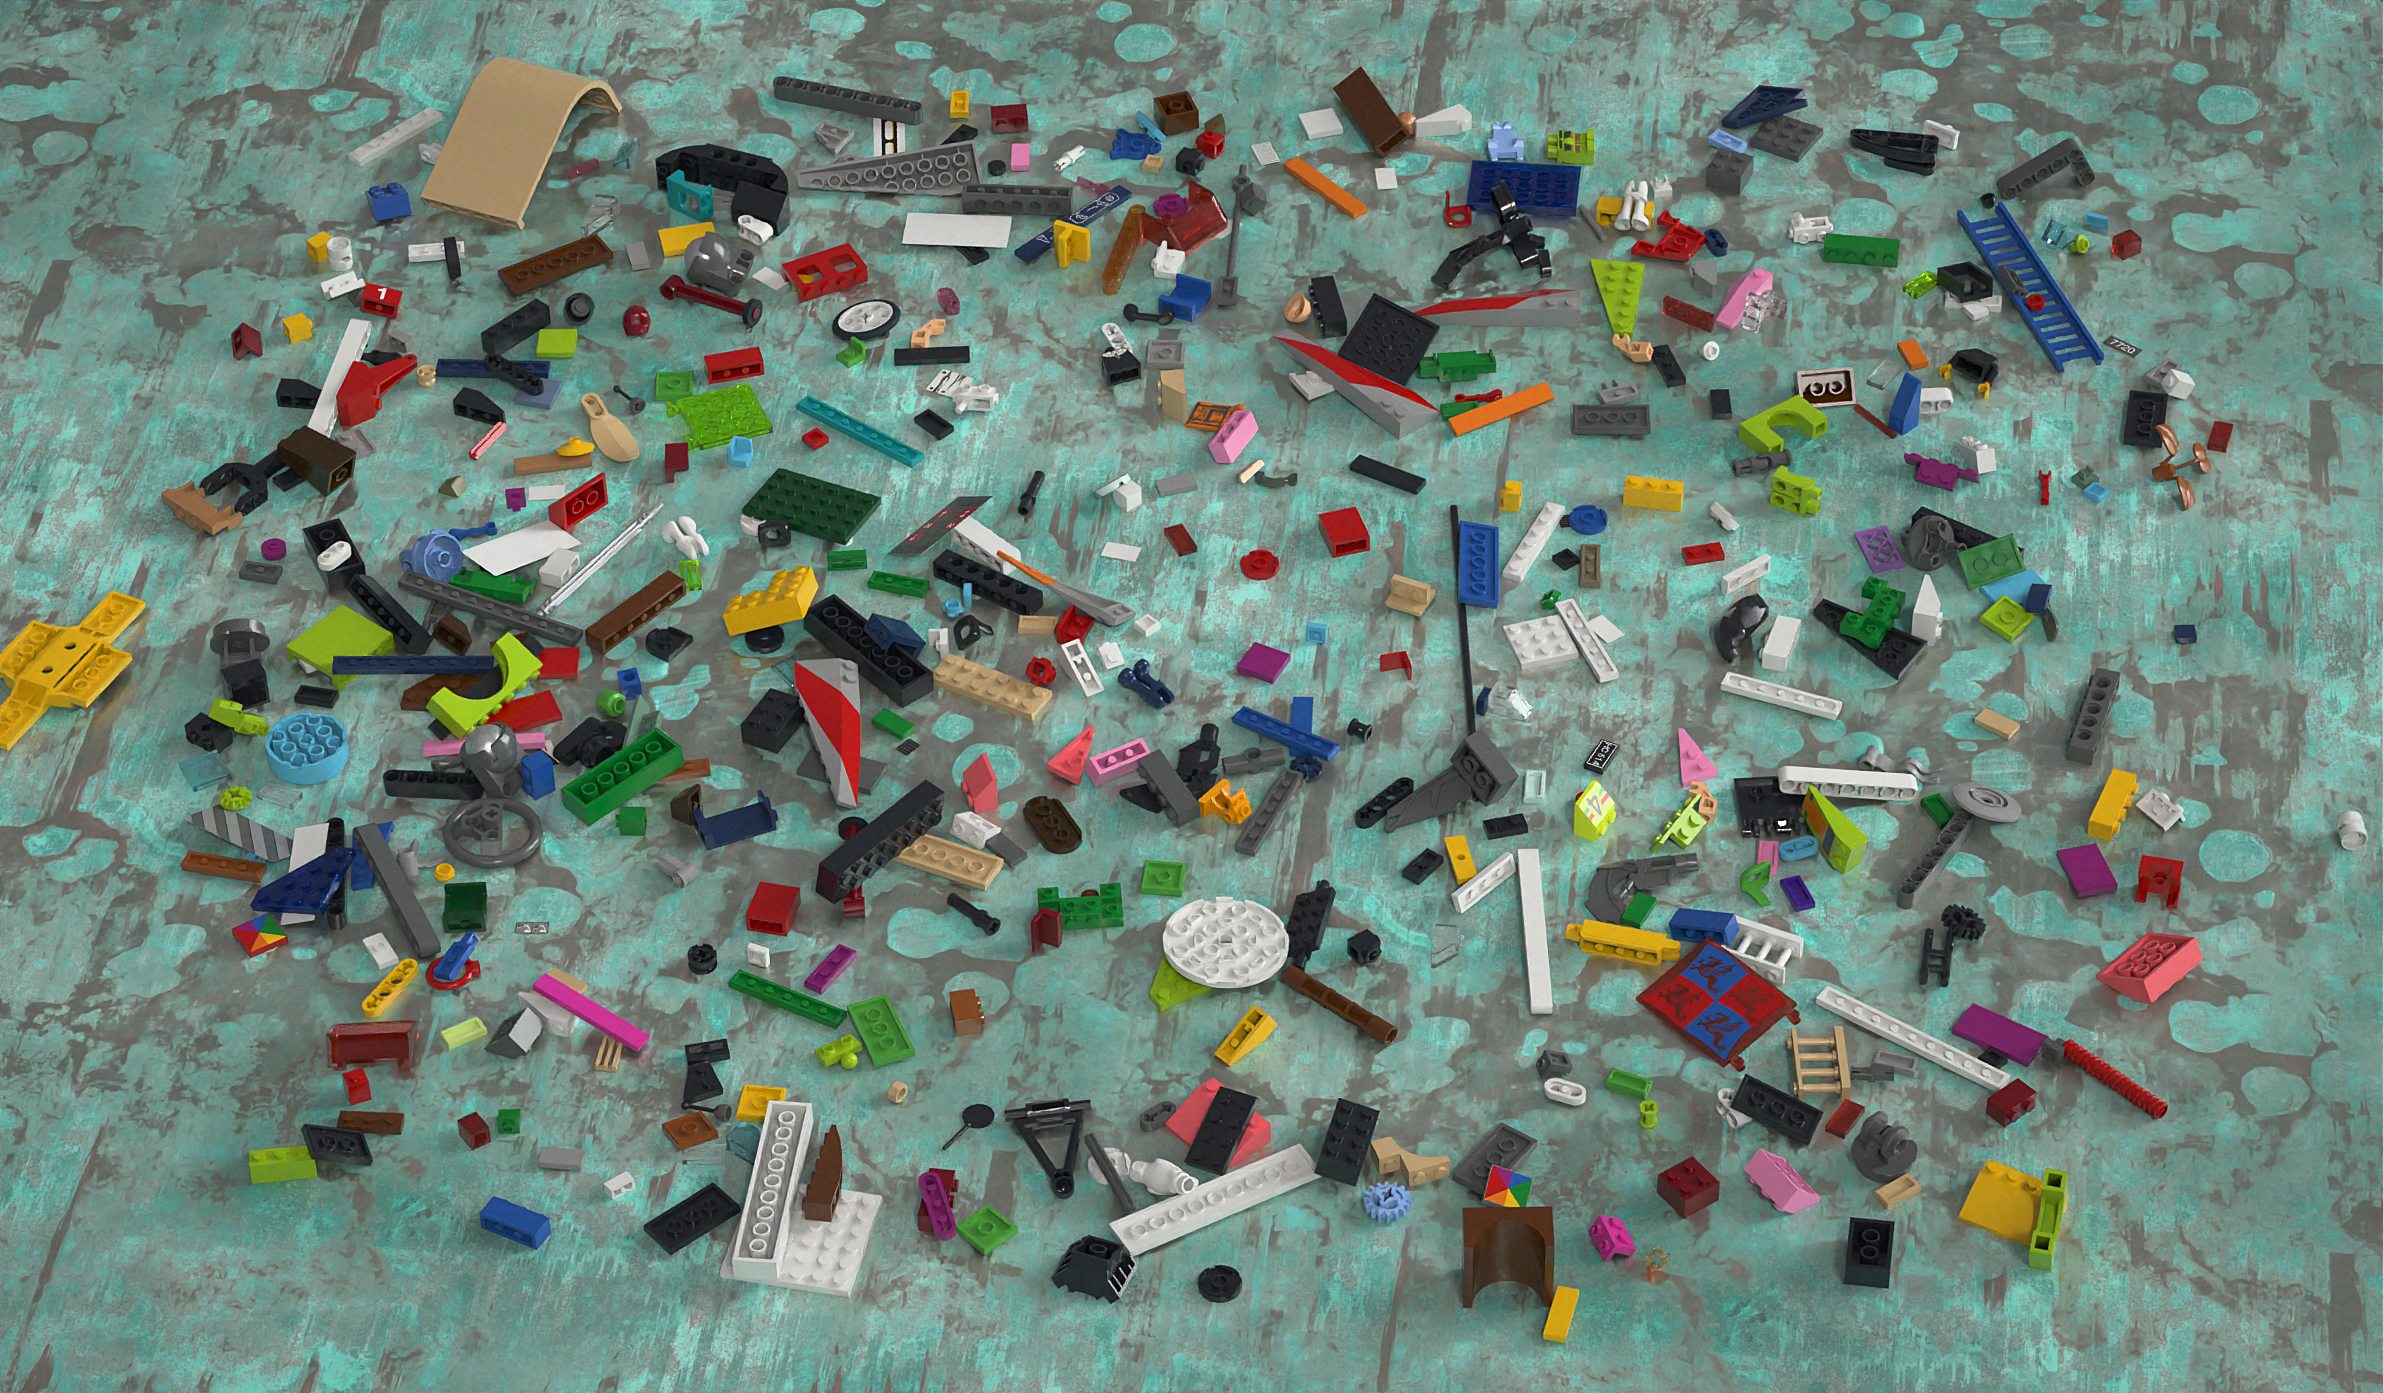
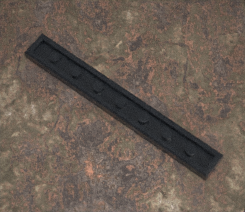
[428,635,545,741]

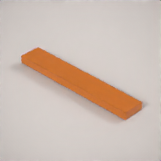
[1284,156,1368,219]
[1447,382,1555,438]

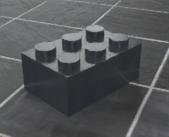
[741,688,805,754]
[1844,1217,1895,1289]

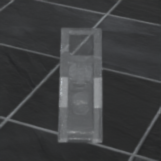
[580,194,621,238]

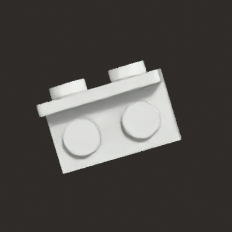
[1151,241,1185,280]
[320,271,365,301]
[2136,788,2186,831]
[950,811,1001,850]

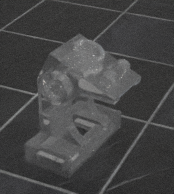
[1741,290,1788,334]

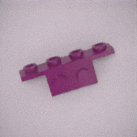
[1904,453,1980,492]

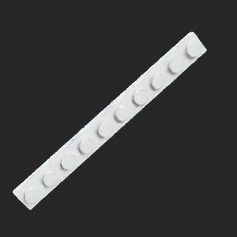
[1816,986,2010,1092]

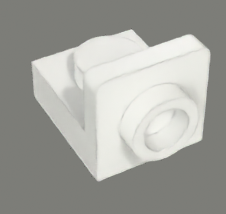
[928,628,949,659]

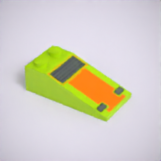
[1801,785,1869,875]

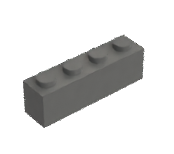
[1137,749,1201,827]

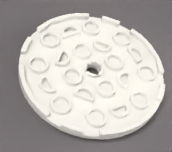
[1163,897,1289,988]

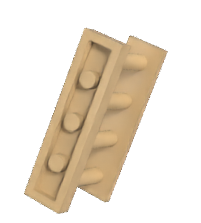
[1787,1026,1851,1103]

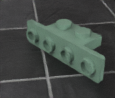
[622,695,664,749]

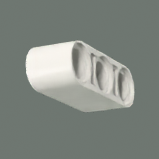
[1919,387,1954,414]

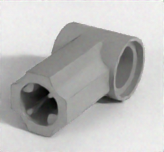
[657,853,699,888]

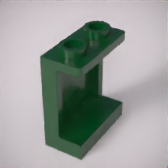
[442,882,488,933]

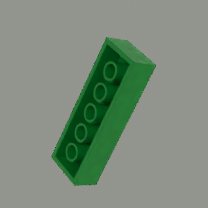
[561,727,685,826]

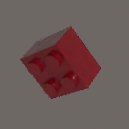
[1657,1156,1720,1219]

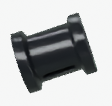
[1347,718,1374,742]

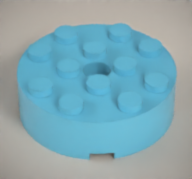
[265,712,349,785]

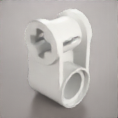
[738,215,773,246]
[1716,1088,1754,1129]

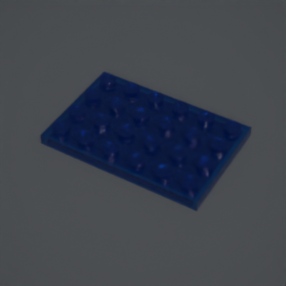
[1466,160,1581,217]

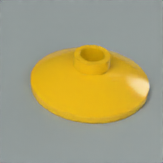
[556,437,595,456]

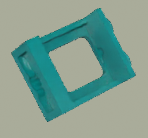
[666,169,714,223]

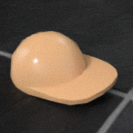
[1283,291,1311,324]

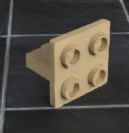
[1385,574,1436,617]

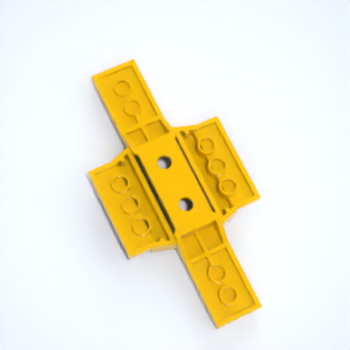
[0,590,146,751]

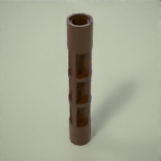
[1281,965,1398,1046]

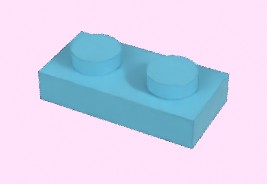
[1135,110,1166,142]

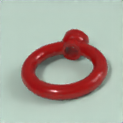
[425,956,481,991]

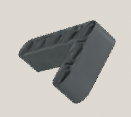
[1996,138,2095,200]

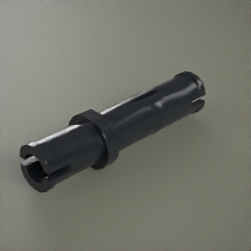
[1018,471,1045,516]

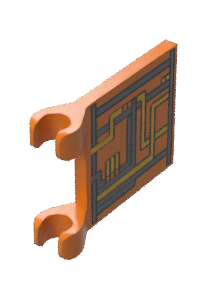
[1185,401,1245,432]

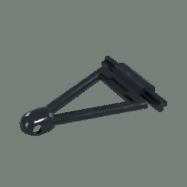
[1004,1098,1092,1199]

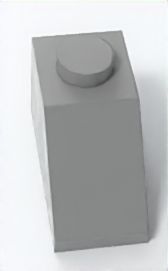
[1690,261,1717,299]

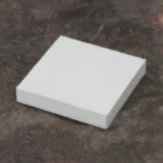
[1298,108,1343,140]

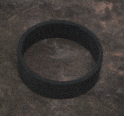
[443,237,461,278]

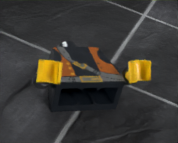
[1939,348,1999,399]

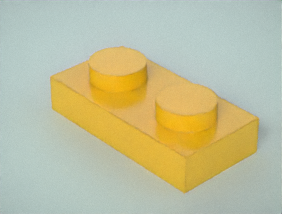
[950,91,969,119]

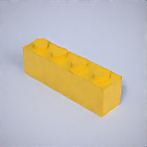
[2087,768,2139,841]

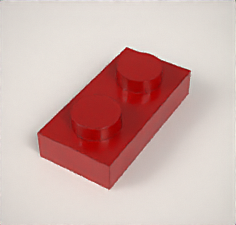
[1681,542,1725,566]

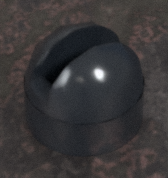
[1980,193,1996,209]

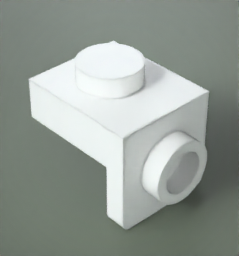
[1095,642,1125,672]

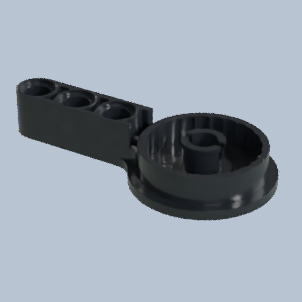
[1490,180,1540,270]

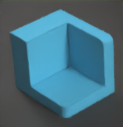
[727,435,753,468]

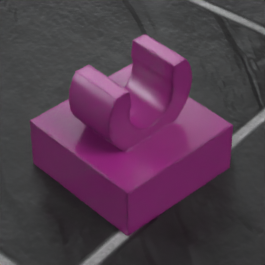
[505,487,527,512]

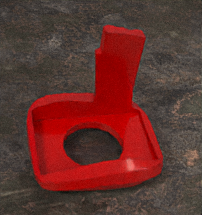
[1443,191,1472,228]

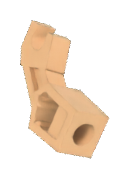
[911,319,946,348]
[1612,333,1654,362]
[1689,781,1718,825]

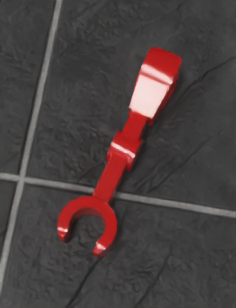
[1455,389,1503,403]
[2038,470,2052,505]

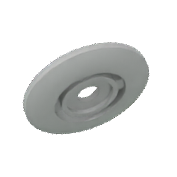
[1951,782,2021,822]

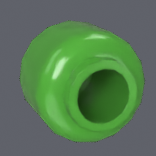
[596,689,626,717]

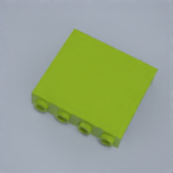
[286,605,395,690]

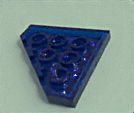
[250,847,357,915]

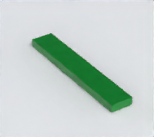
[728,969,847,1030]

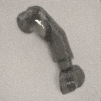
[1254,471,1298,489]

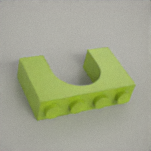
[1739,394,1828,460]
[2029,1168,2068,1272]

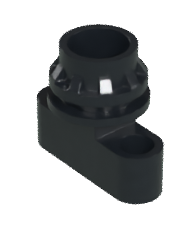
[553,717,615,768]

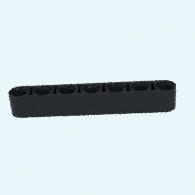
[326,817,347,930]

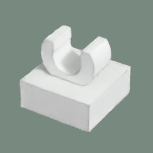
[1650,175,1672,198]

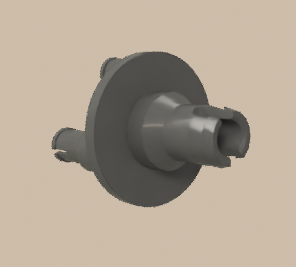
[1901,515,1967,570]

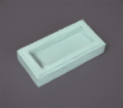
[1524,770,1546,804]

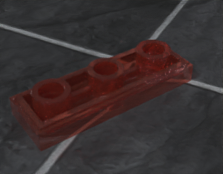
[1663,296,1715,333]

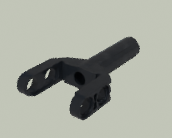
[199,449,286,516]

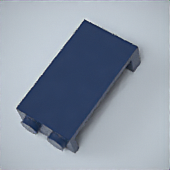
[692,790,778,851]

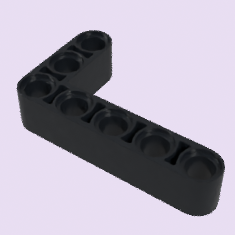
[383,767,485,801]

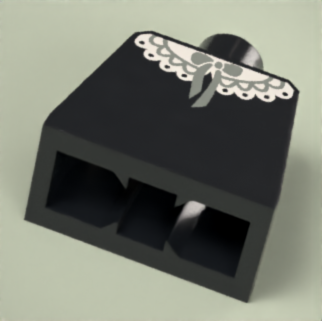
[1101,347,1141,387]

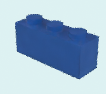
[1668,908,1739,946]
[479,1196,551,1250]

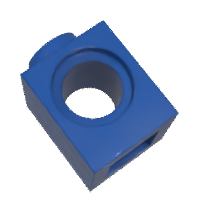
[617,668,642,701]

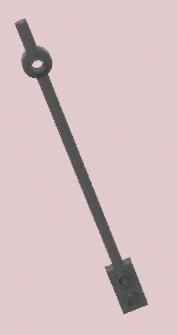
[1217,164,1250,306]

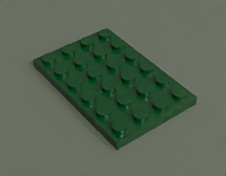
[742,468,881,545]

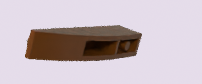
[802,1124,842,1222]

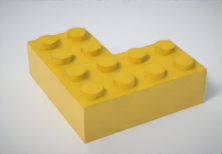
[723,566,818,636]

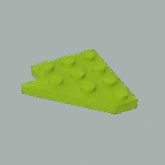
[1150,954,1215,1011]

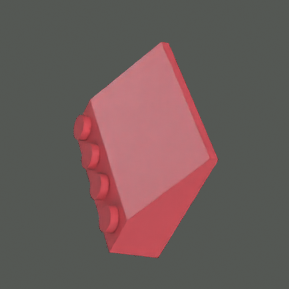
[2096,932,2203,1003]
[1165,1077,1271,1170]

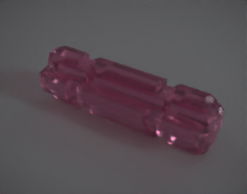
[566,158,600,180]

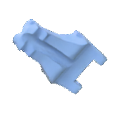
[1488,121,1523,165]

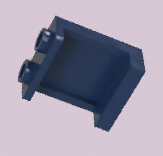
[863,613,926,659]

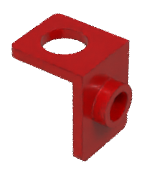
[1380,651,1412,680]

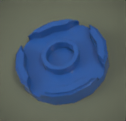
[1569,505,1608,535]

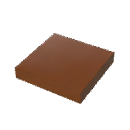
[661,1111,719,1151]

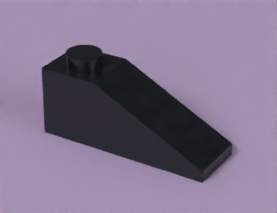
[276,378,322,410]
[453,387,506,425]

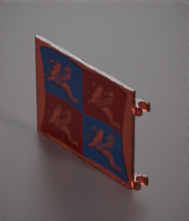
[1636,937,1801,1072]

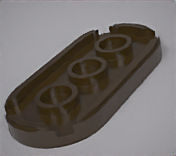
[1023,796,1082,854]

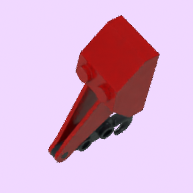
[336,344,418,427]

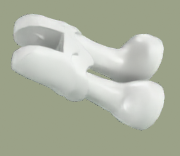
[1614,181,1649,231]
[661,516,709,561]

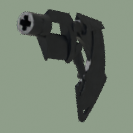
[1431,215,1533,290]
[1119,723,1221,814]

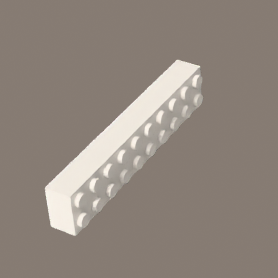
[732,1100,813,1281]

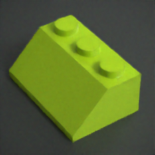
[249,1144,318,1184]

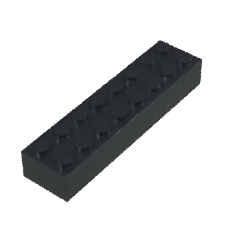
[803,594,934,708]
[815,779,945,905]

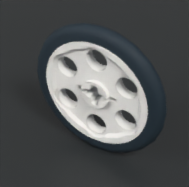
[832,299,901,341]

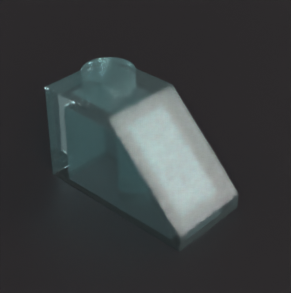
[2041,219,2079,250]
[726,1121,760,1166]

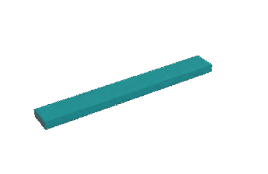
[796,395,924,468]

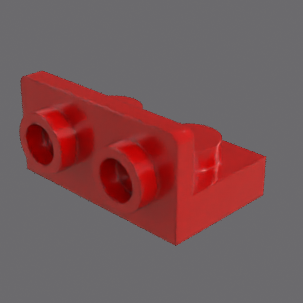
[1054,605,1094,645]

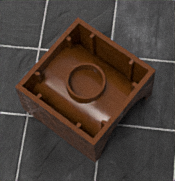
[1462,1206,1555,1308]

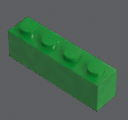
[1823,233,1900,268]

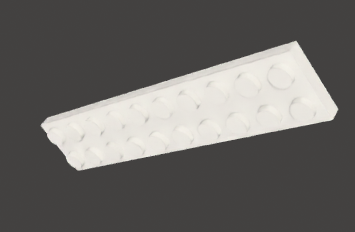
[1109,1143,1322,1257]

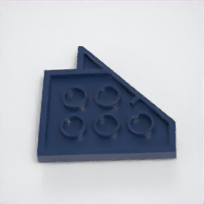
[1721,85,1808,129]

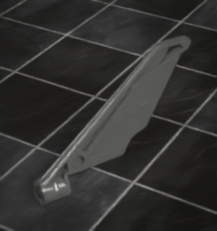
[1385,743,1497,834]

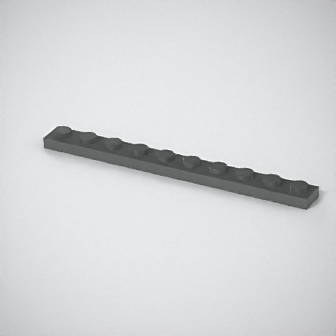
[398,570,583,647]

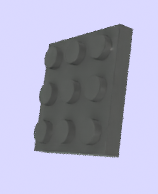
[1750,114,1823,163]

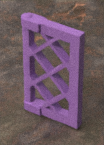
[1854,525,1906,573]

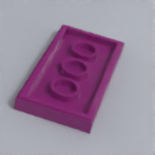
[1952,1003,2049,1067]

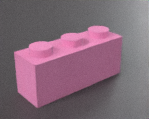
[1208,410,1259,464]
[1085,738,1151,787]

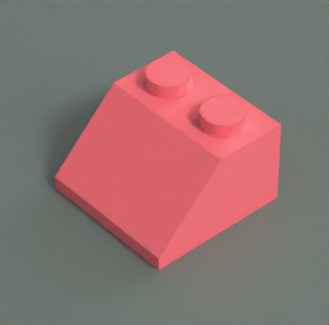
[961,753,998,814]

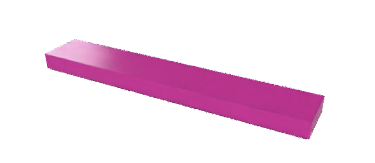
[532,973,650,1053]

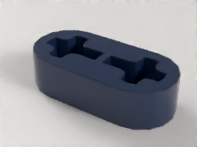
[1704,229,1728,257]

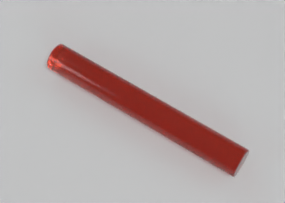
[1853,404,1897,439]

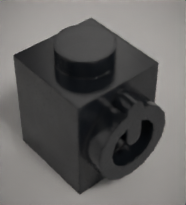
[1176,147,1205,177]
[1347,929,1382,966]

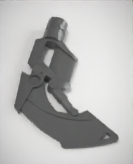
[1584,852,1699,925]

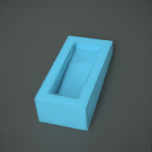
[2085,211,2109,229]

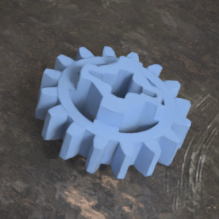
[1364,1181,1411,1223]

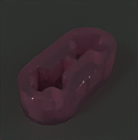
[937,287,960,316]

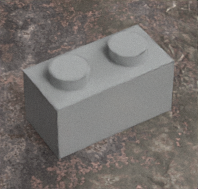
[389,329,415,352]

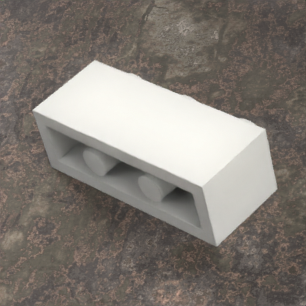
[1759,615,1801,672]

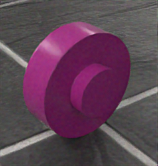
[261,538,287,561]

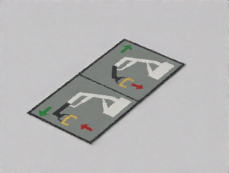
[515,922,549,934]

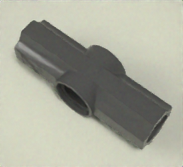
[1222,747,1285,775]

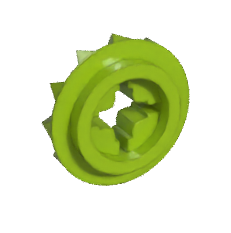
[219,785,252,810]

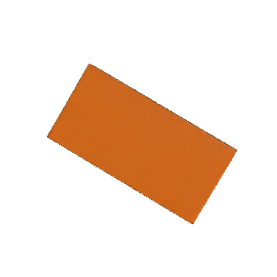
[1897,339,1929,370]

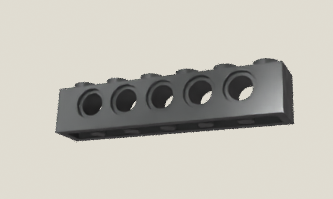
[962,183,1074,216]
[2065,668,2121,765]

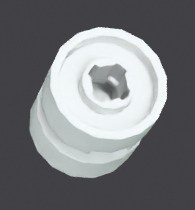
[326,236,353,271]
[2336,811,2368,850]

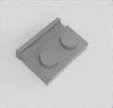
[334,426,376,460]

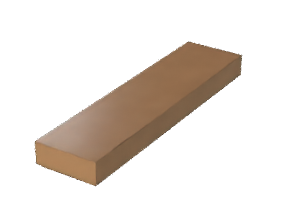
[514,452,592,476]

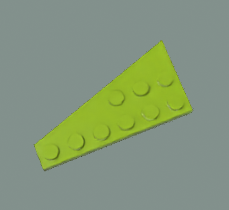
[1589,259,1645,338]

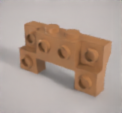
[161,480,243,535]

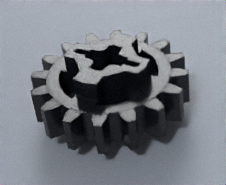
[1941,904,1986,941]

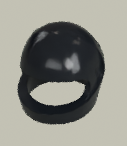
[563,292,595,326]

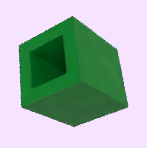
[616,806,647,836]

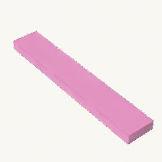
[423,732,545,757]

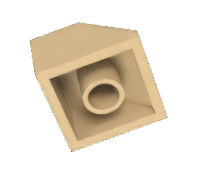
[1157,369,1187,423]

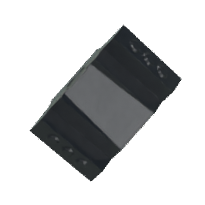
[1051,1235,1138,1304]

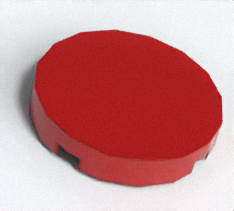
[1240,550,1279,581]

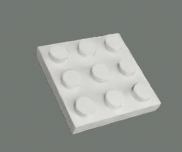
[1502,614,1578,670]

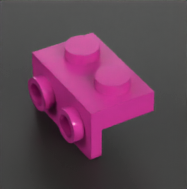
[1589,1215,1636,1261]

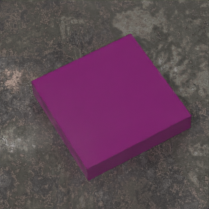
[1237,642,1291,684]

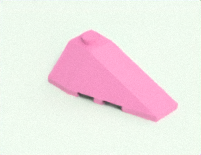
[1716,267,1773,329]

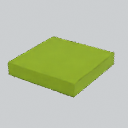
[536,329,578,358]
[1979,595,2036,643]

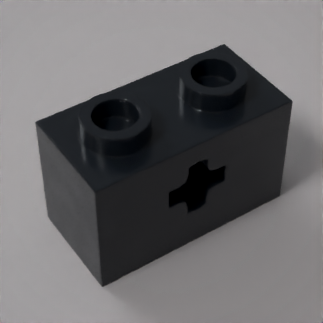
[184,712,233,756]

